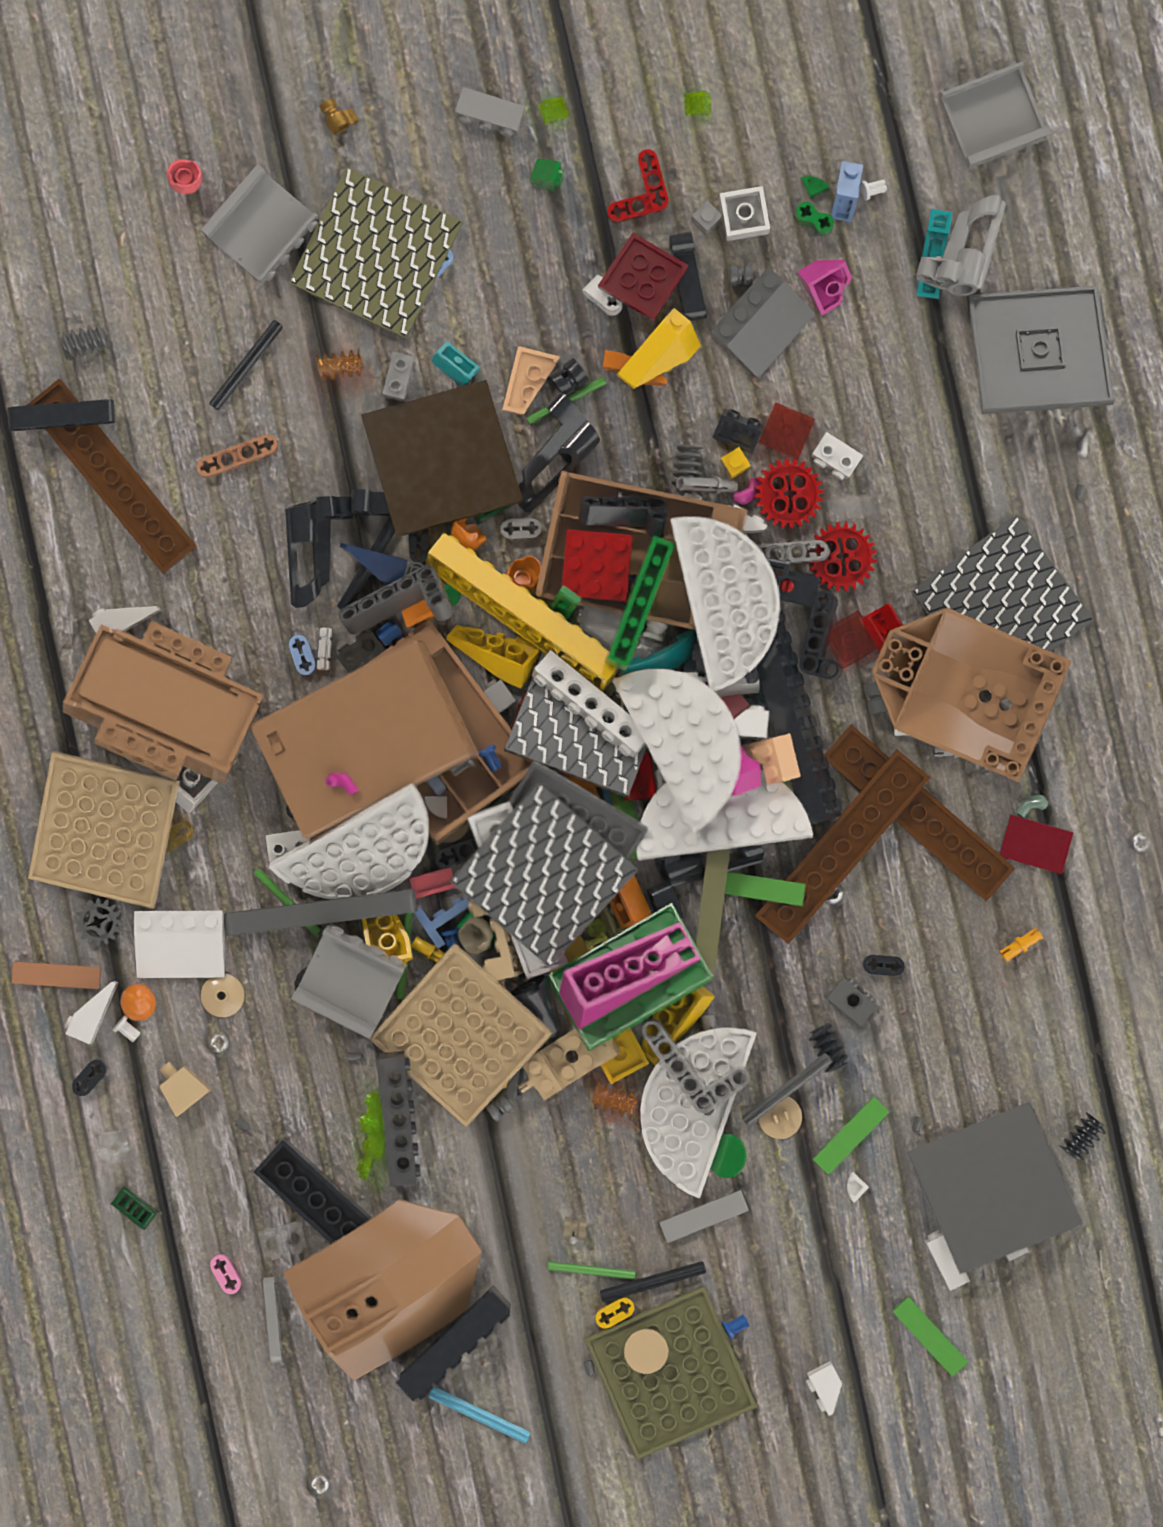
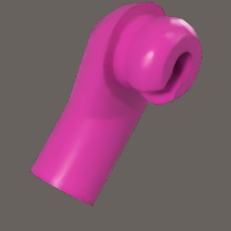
[733,478,760,505]
[325,772,359,796]

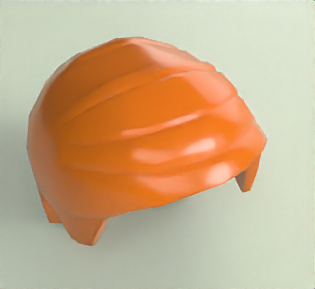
[451,518,487,551]
[506,555,542,591]
[120,983,156,1021]

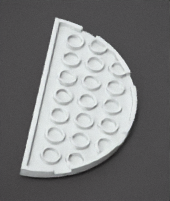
[671,517,780,691]
[612,669,741,832]
[637,770,813,860]
[269,784,429,899]
[640,1028,757,1199]

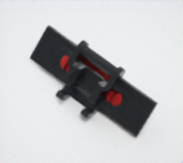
[765,557,820,607]

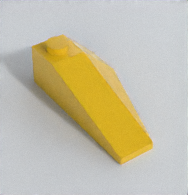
[617,308,701,389]
[446,625,542,688]
[362,914,413,964]
[641,986,715,1065]

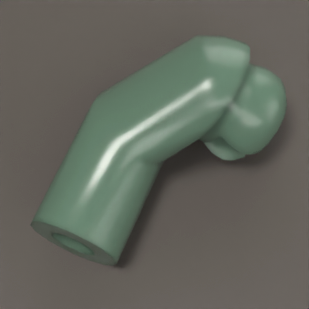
[1016,795,1048,818]

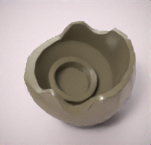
[458,918,493,955]

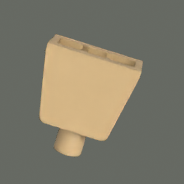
[159,1062,212,1117]

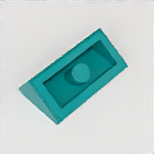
[431,341,480,386]

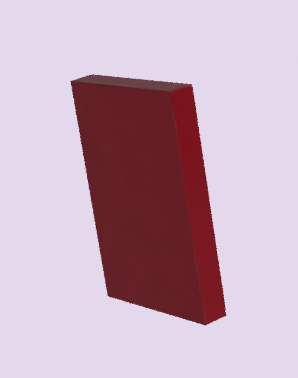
[999,814,1074,874]

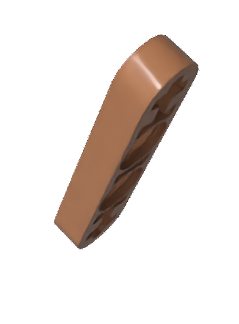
[196,434,278,478]

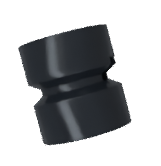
[548,358,589,397]

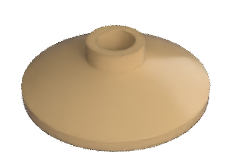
[201,974,245,1017]

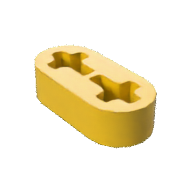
[595,1297,634,1329]

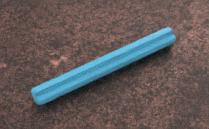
[428,1386,530,1443]

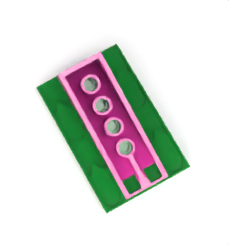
[548,903,713,1052]

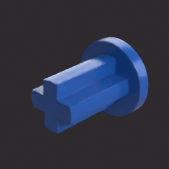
[478,744,502,772]
[440,928,460,951]
[722,1315,750,1340]

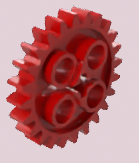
[753,458,824,529]
[806,521,877,592]

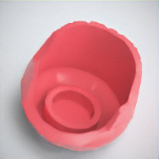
[166,159,203,195]

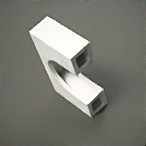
[924,1230,1029,1291]

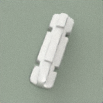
[317,628,333,670]

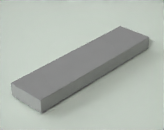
[659,1189,749,1243]

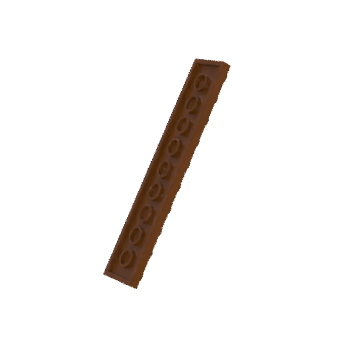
[26,378,197,574]
[823,724,1015,901]
[755,749,931,944]

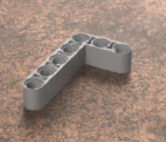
[642,1019,750,1113]

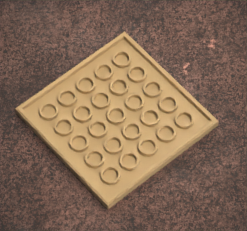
[28,751,180,909]
[370,943,553,1127]

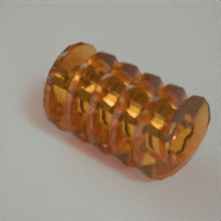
[316,348,363,382]
[591,1082,639,1120]

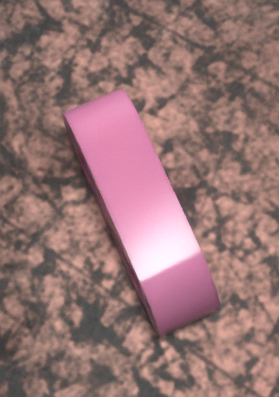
[210,1254,242,1294]

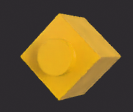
[720,447,751,479]

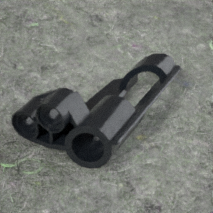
[518,392,600,513]
[285,496,353,608]
[654,844,765,887]

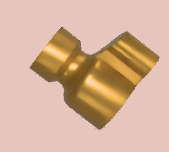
[319,98,360,135]

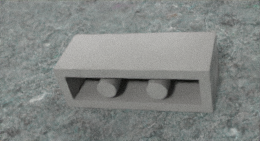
[455,87,525,137]

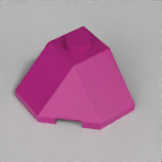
[797,259,852,316]
[730,746,761,796]

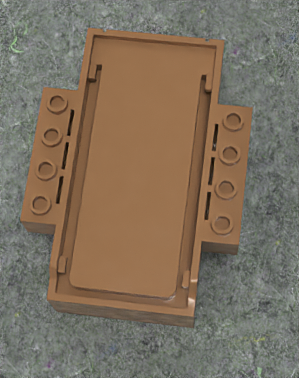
[63,621,264,784]

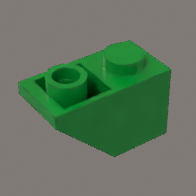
[530,158,564,192]

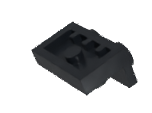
[712,409,764,454]
[684,639,706,676]

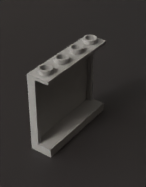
[940,61,1052,170]

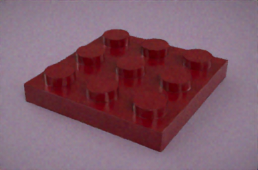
[598,232,688,321]

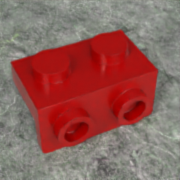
[861,603,903,652]
[623,754,656,801]

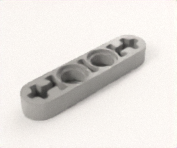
[756,540,830,563]
[263,1277,283,1363]

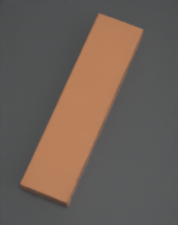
[12,961,102,989]

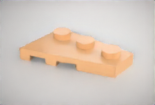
[503,346,560,416]

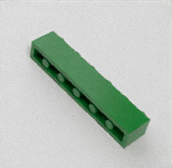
[604,536,675,670]

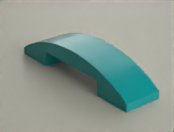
[916,209,953,299]
[621,629,698,676]

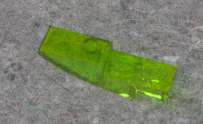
[356,1088,385,1179]

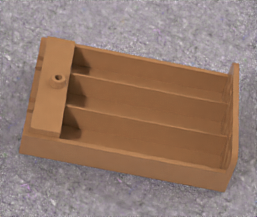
[536,471,748,630]
[364,619,532,846]
[250,640,479,840]

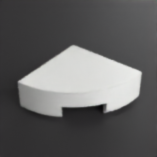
[425,796,447,819]
[847,1171,869,1203]

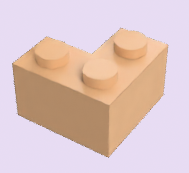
[741,734,801,785]

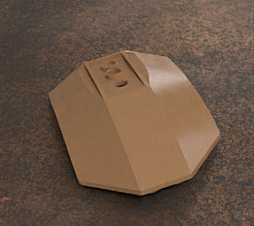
[872,608,1072,782]
[283,1199,482,1381]

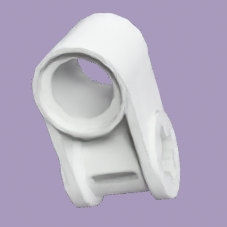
[582,274,622,316]

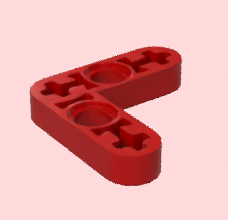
[607,149,669,223]

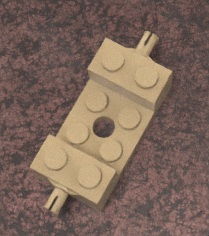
[468,899,524,989]
[518,1029,621,1100]

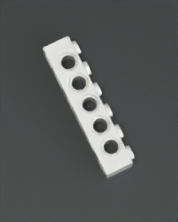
[532,650,646,758]

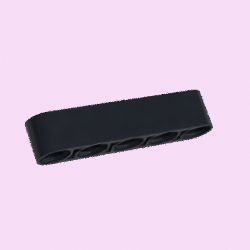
[7,399,116,431]

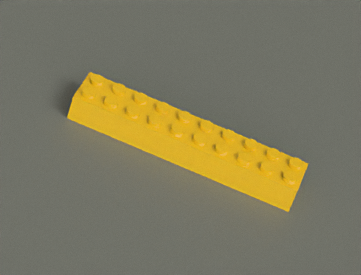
[426,533,619,692]

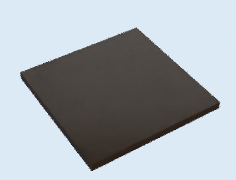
[361,380,523,538]

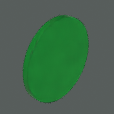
[711,1134,747,1178]

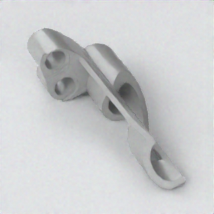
[916,195,1006,296]

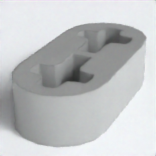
[500,518,542,540]

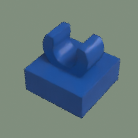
[375,619,403,647]

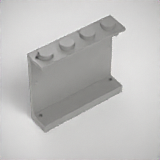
[201,164,319,284]
[291,925,407,1039]

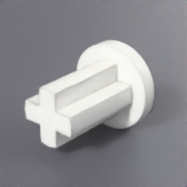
[860,179,887,201]
[112,1015,140,1042]

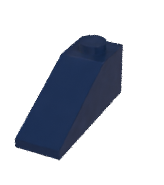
[340,543,408,586]

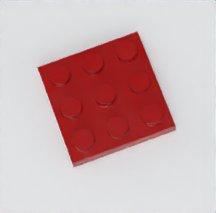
[561,529,633,602]

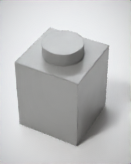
[691,200,723,236]
[484,679,516,714]

